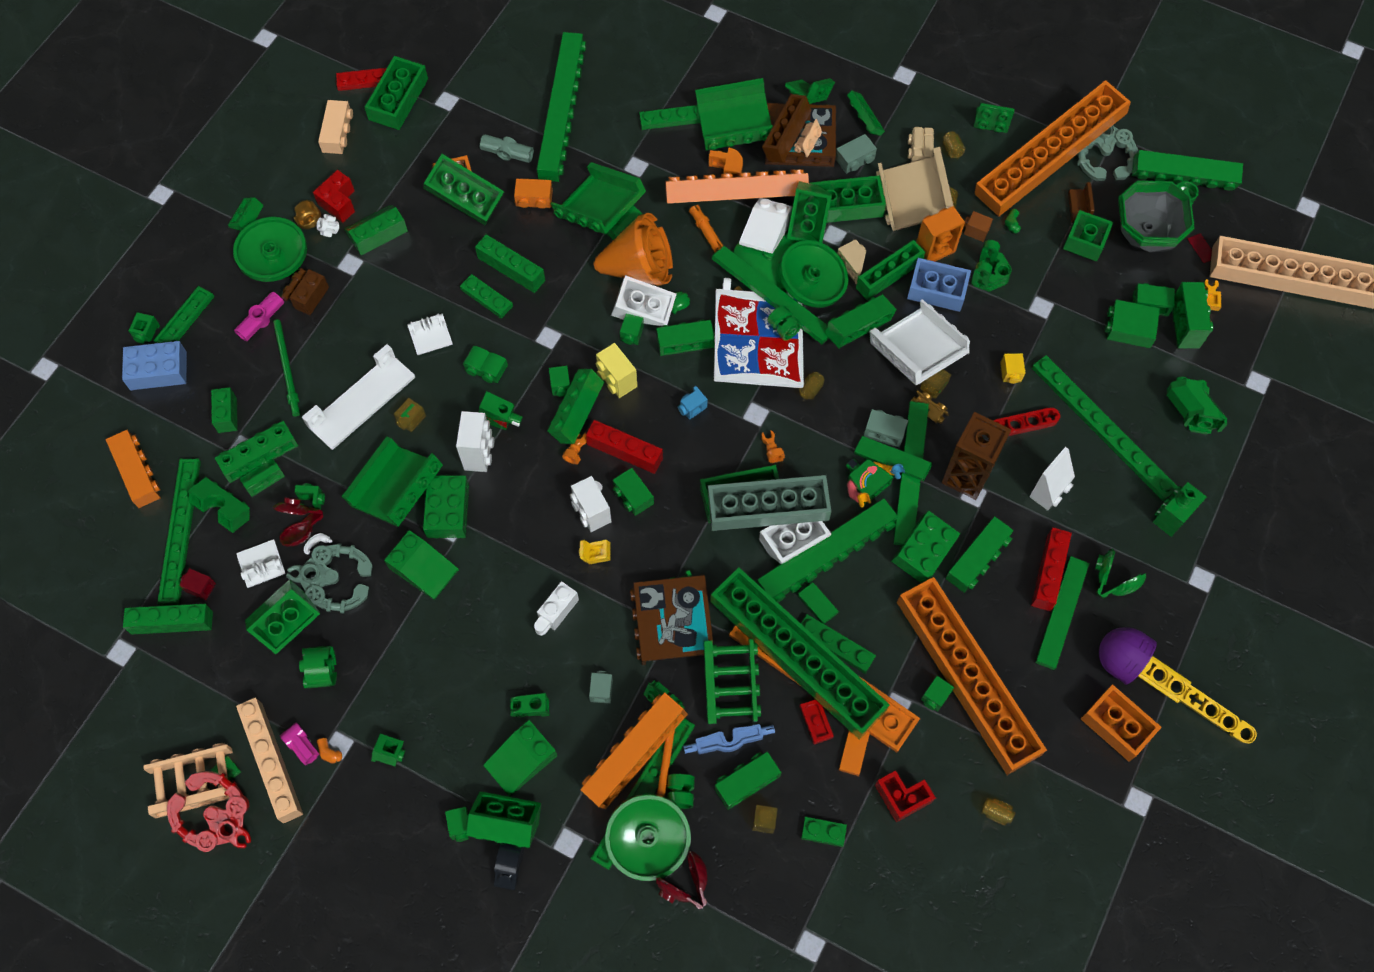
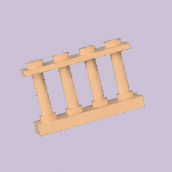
[144,743,233,818]

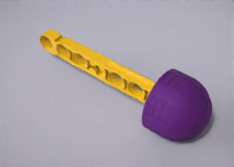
[1099,627,1257,743]

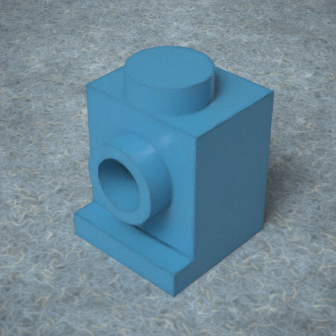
[678,386,707,420]

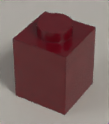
[179,568,216,601]

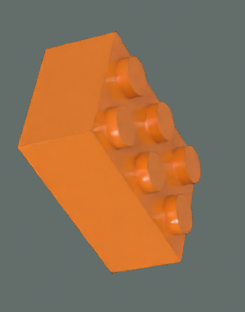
[916,206,965,262]
[1081,684,1162,762]

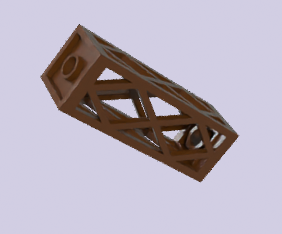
[942,412,1011,500]

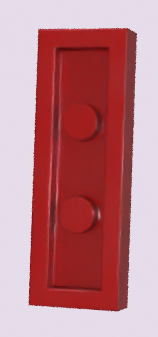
[336,68,387,91]

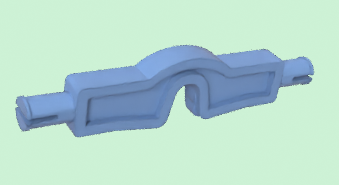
[683,724,775,754]

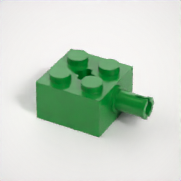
[1153,482,1207,537]

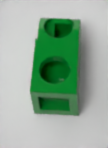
[510,693,550,717]

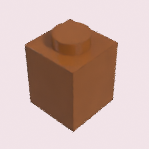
[964,211,993,242]

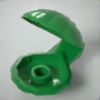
[1095,548,1146,599]

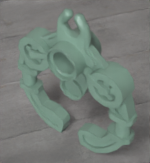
[1076,126,1138,181]
[286,544,373,614]

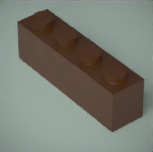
[762,94,812,163]

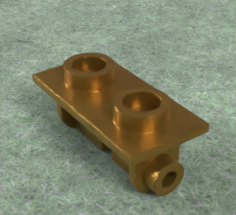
[911,390,949,424]

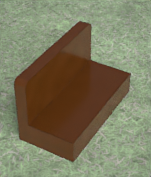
[1068,182,1094,223]

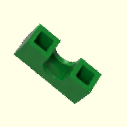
[189,477,250,533]

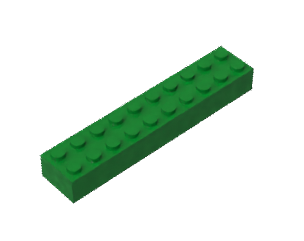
[711,567,890,740]

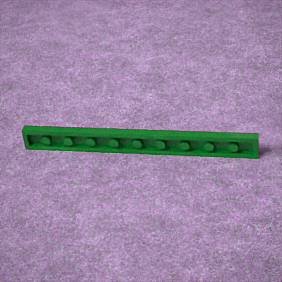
[1031,355,1178,502]

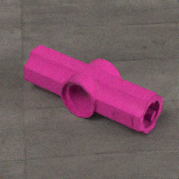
[234,292,284,341]

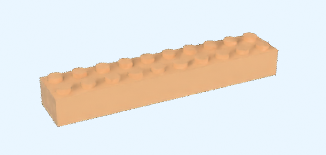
[1210,236,1374,309]

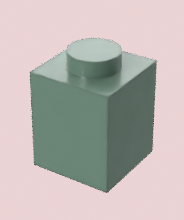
[589,671,613,703]

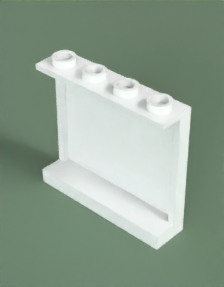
[870,299,970,385]

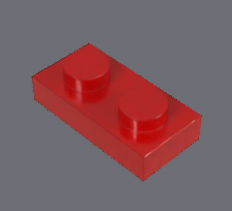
[800,699,834,745]

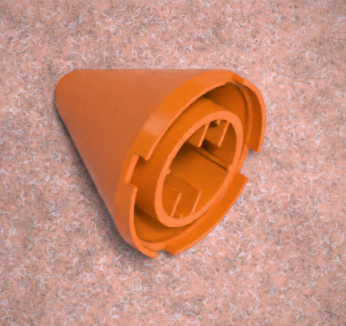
[594,213,673,286]

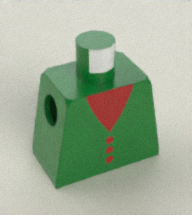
[479,391,523,430]

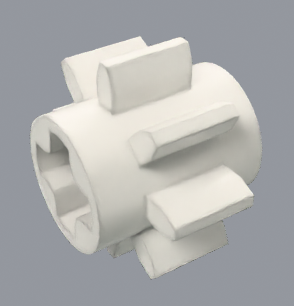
[317,214,339,237]

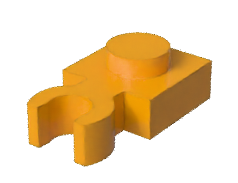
[1204,279,1221,311]

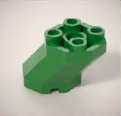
[1167,377,1227,434]

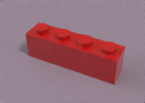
[586,420,663,474]
[1031,528,1072,612]

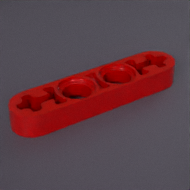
[993,408,1060,436]

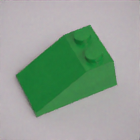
[384,530,459,600]
[483,720,558,797]

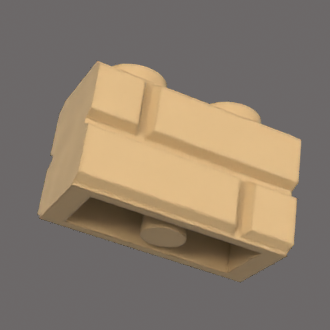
[908,127,934,163]

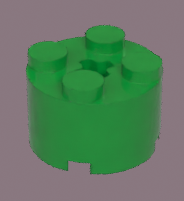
[299,646,337,689]

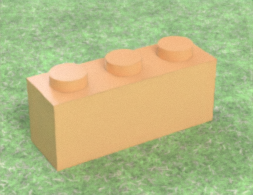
[318,100,353,154]

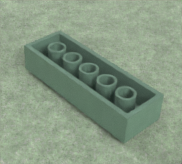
[708,475,831,531]

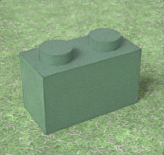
[835,134,877,174]
[864,409,908,448]

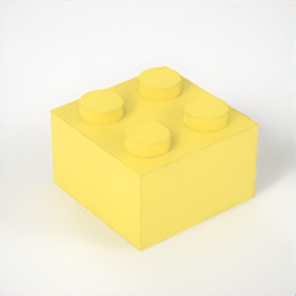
[596,343,637,398]

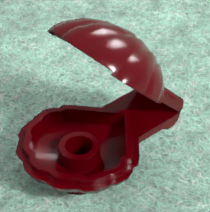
[273,497,323,547]
[656,851,707,909]

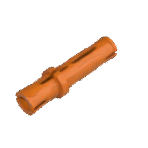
[689,205,724,253]

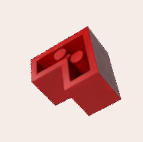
[313,170,355,223]
[875,771,936,822]

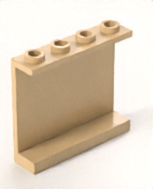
[876,147,953,231]

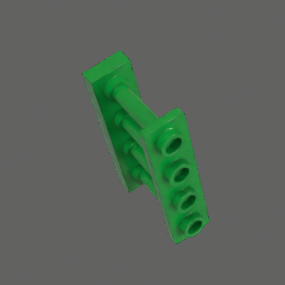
[703,639,761,724]

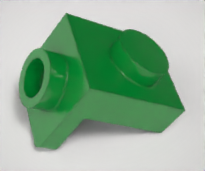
[295,483,325,510]

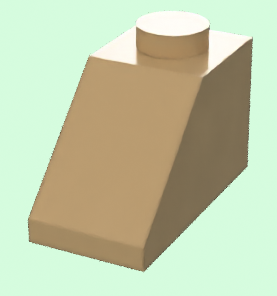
[837,239,866,284]

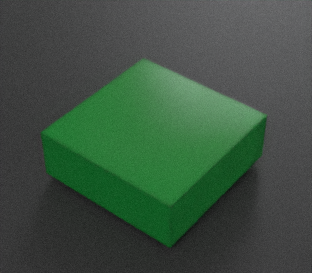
[211,756,241,781]

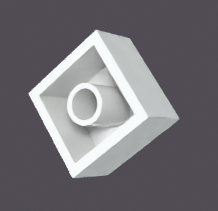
[570,476,611,532]

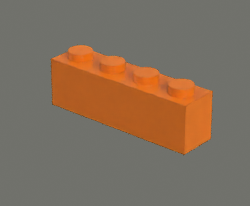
[106,430,160,508]

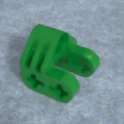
[972,240,1012,292]

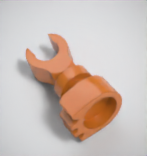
[762,430,785,463]
[562,433,587,465]

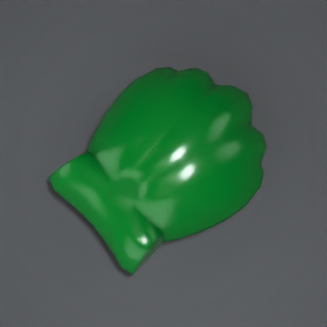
[672,291,690,314]

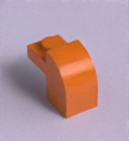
[709,147,743,177]

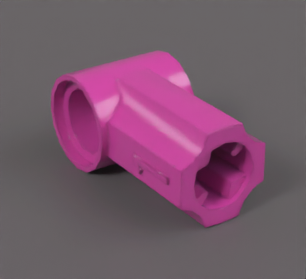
[279,722,319,766]

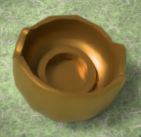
[294,200,321,229]

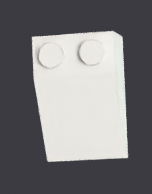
[739,198,793,254]
[611,275,676,326]
[1029,447,1075,510]

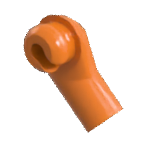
[317,738,342,763]

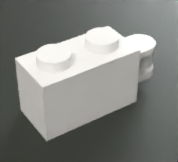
[534,581,579,636]

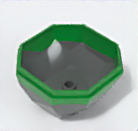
[1118,180,1195,253]

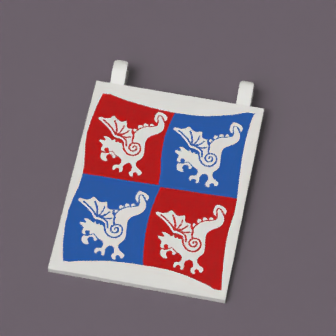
[714,278,804,388]

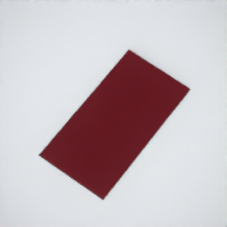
[1187,233,1212,263]

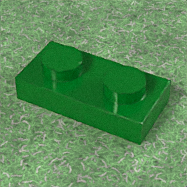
[801,817,847,847]

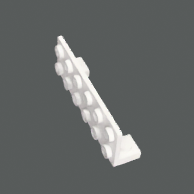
[302,344,415,450]

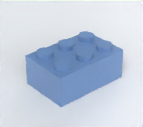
[907,258,971,312]
[122,341,187,390]

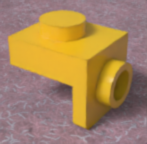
[579,540,610,564]

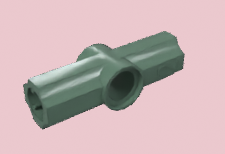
[480,134,534,163]

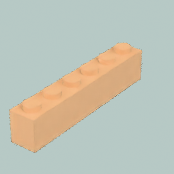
[236,697,304,824]

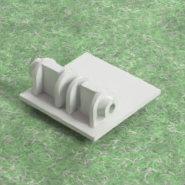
[408,313,453,355]
[236,539,286,588]

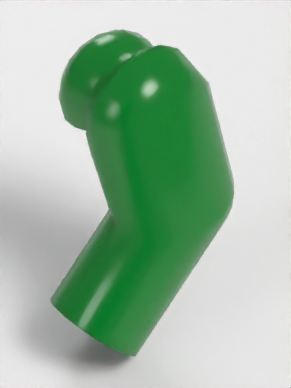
[1005,209,1021,233]

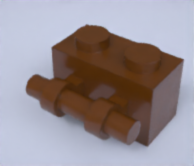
[281,268,329,315]

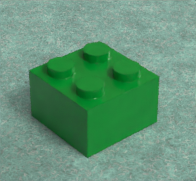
[1063,210,1113,261]

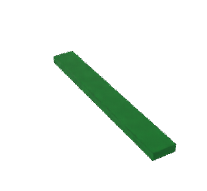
[712,246,829,344]
[893,401,929,545]
[157,459,201,605]
[591,719,695,870]

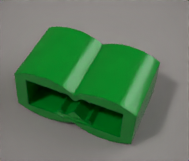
[463,346,508,383]

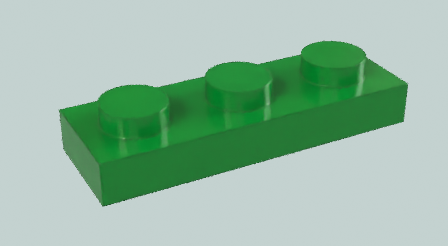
[847,90,885,136]
[460,274,513,319]

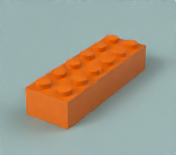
[580,693,688,810]

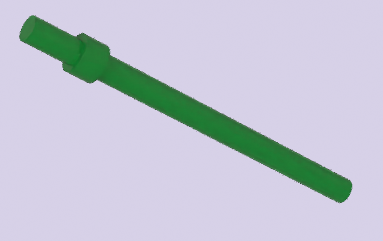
[273,319,300,417]

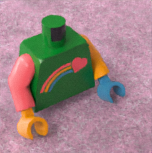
[846,459,905,508]

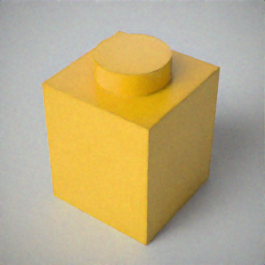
[1001,353,1025,384]

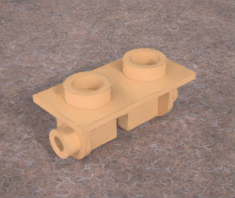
[794,119,822,157]

